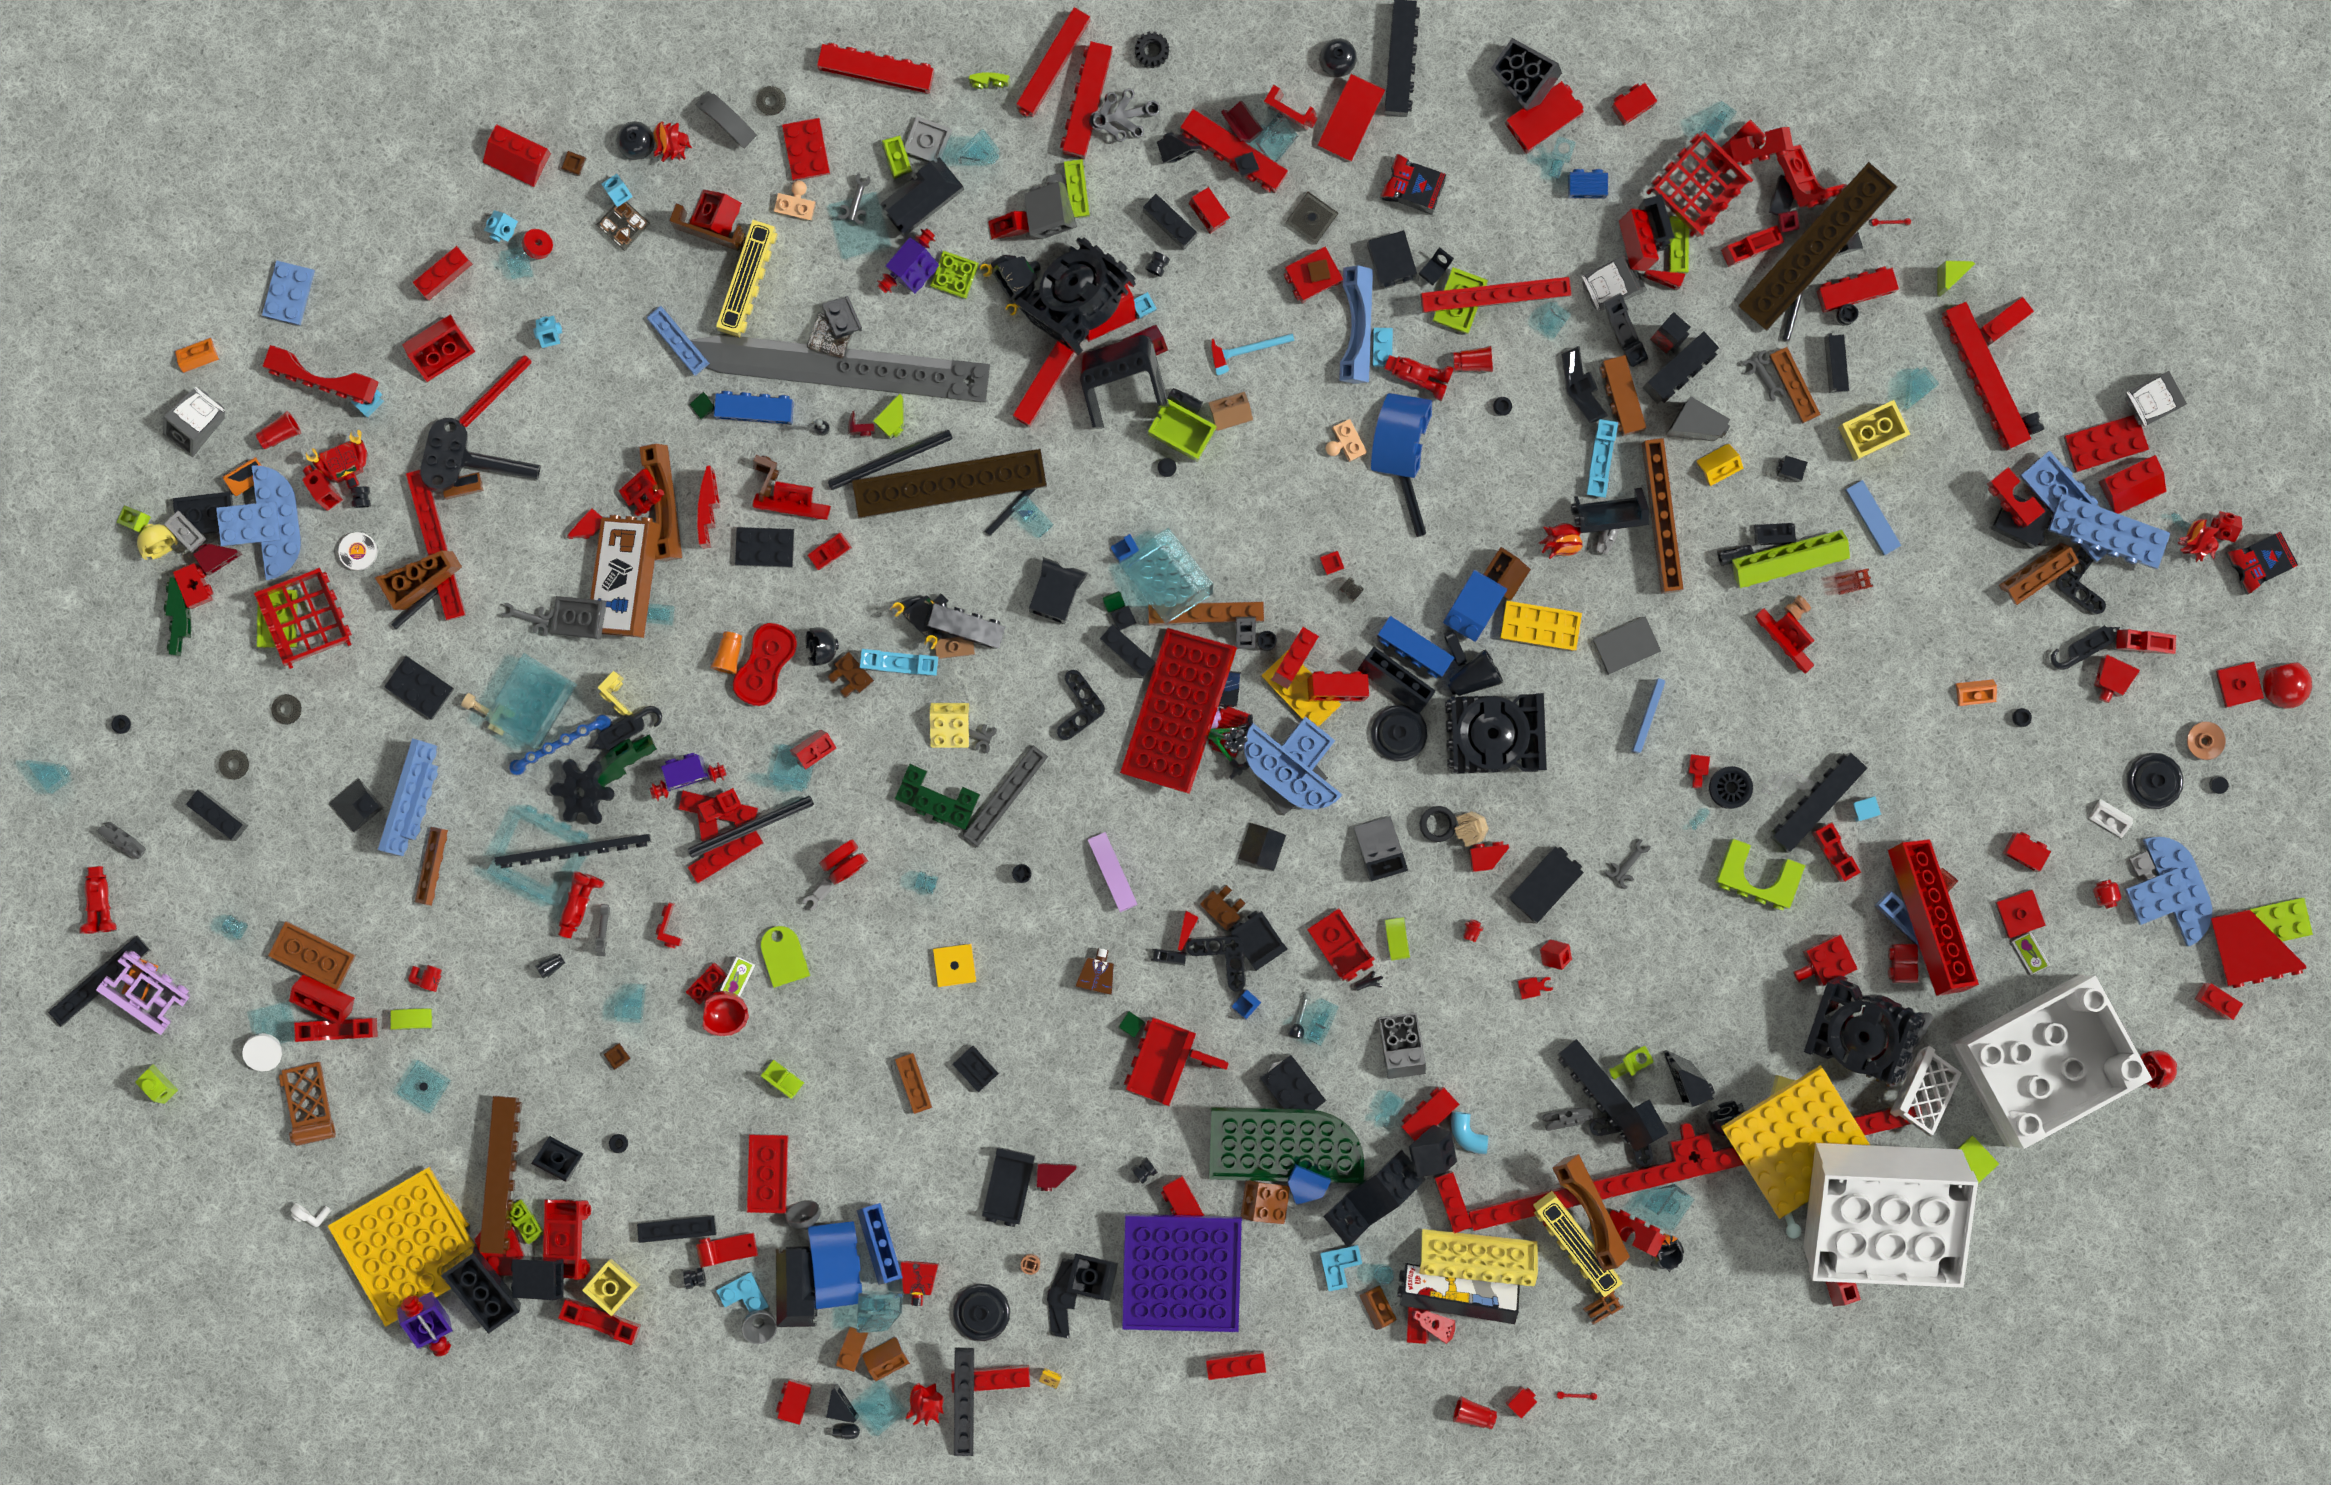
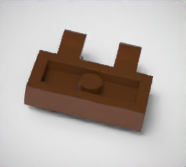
[828,652,874,698]
[1200,885,1246,931]

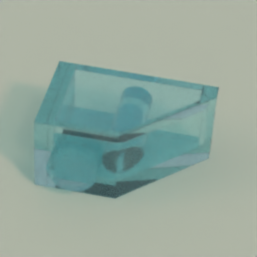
[1699,101,1737,142]
[1904,367,1939,410]
[26,760,72,794]
[614,984,646,1023]
[1303,998,1339,1046]

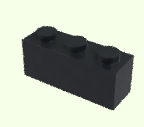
[1143,194,1197,250]
[1100,624,1156,678]
[186,789,249,841]

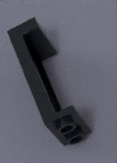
[1571,487,1649,533]
[1507,846,1584,924]
[982,1147,1036,1227]

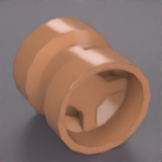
[1784,595,1811,621]
[1021,1254,1040,1275]

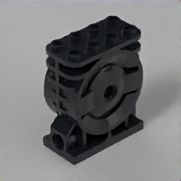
[1015,237,1136,355]
[1445,693,1547,774]
[1804,975,1926,1088]

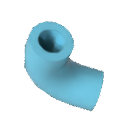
[1451,1111,1488,1154]

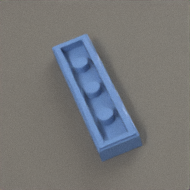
[647,306,710,376]
[1845,480,1902,555]
[1631,678,1665,754]

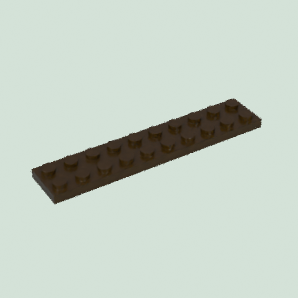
[1738,162,1898,331]
[852,449,1047,519]

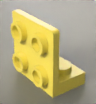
[598,671,633,716]
[930,703,969,748]

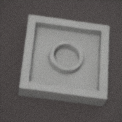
[904,116,952,163]

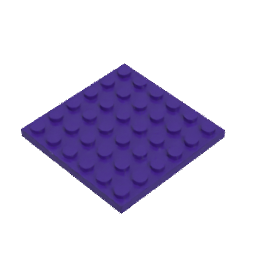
[1122,1214,1242,1332]

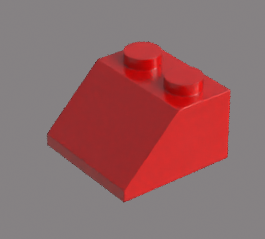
[689,189,742,237]

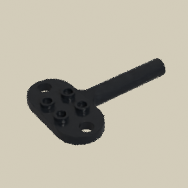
[420,418,541,491]

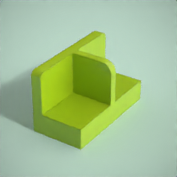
[760,1060,805,1099]

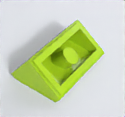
[882,135,912,179]

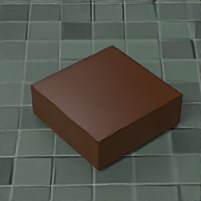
[561,151,587,176]
[1307,259,1331,283]
[604,1043,631,1070]

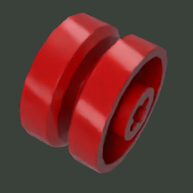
[819,839,869,885]

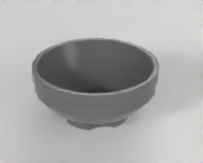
[785,1200,821,1230]
[741,1310,777,1344]

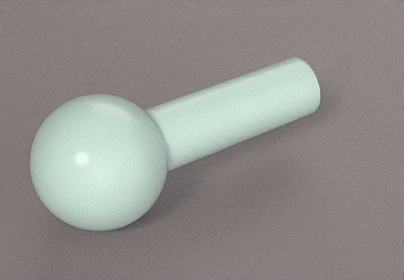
[1785,1212,1801,1239]

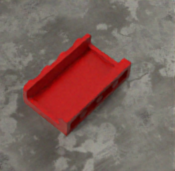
[1264,85,1317,130]
[1124,1017,1196,1106]

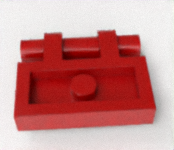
[619,468,664,516]

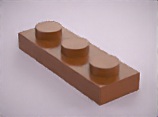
[895,1053,933,1114]

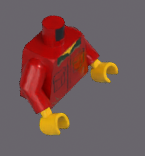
[305,430,368,489]

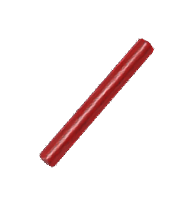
[458,355,532,428]

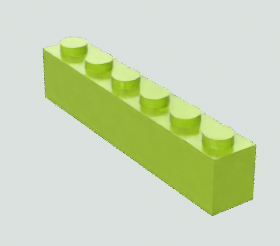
[1732,530,1850,588]

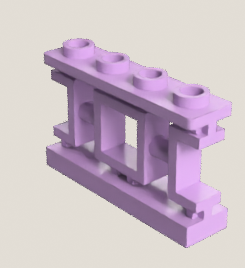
[96,950,191,1035]

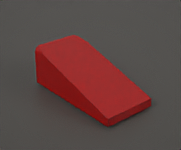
[1643,270,1686,290]
[1178,911,1199,951]

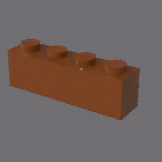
[1599,355,1646,437]

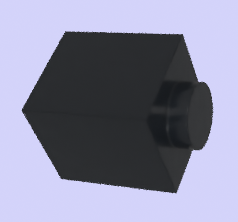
[1776,455,1808,482]

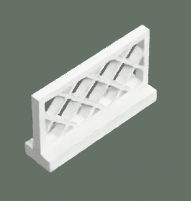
[1890,1046,1962,1137]

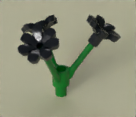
[1208,714,1253,780]

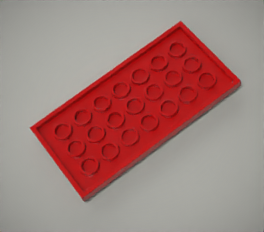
[1120,628,1237,794]

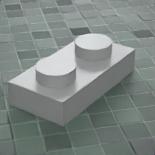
[164,511,206,552]

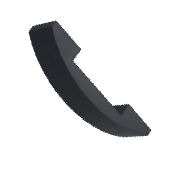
[1604,293,1649,367]

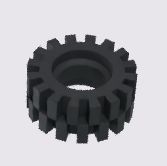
[1135,31,1169,68]

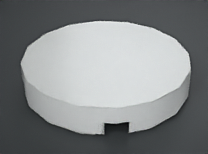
[242,1033,283,1071]

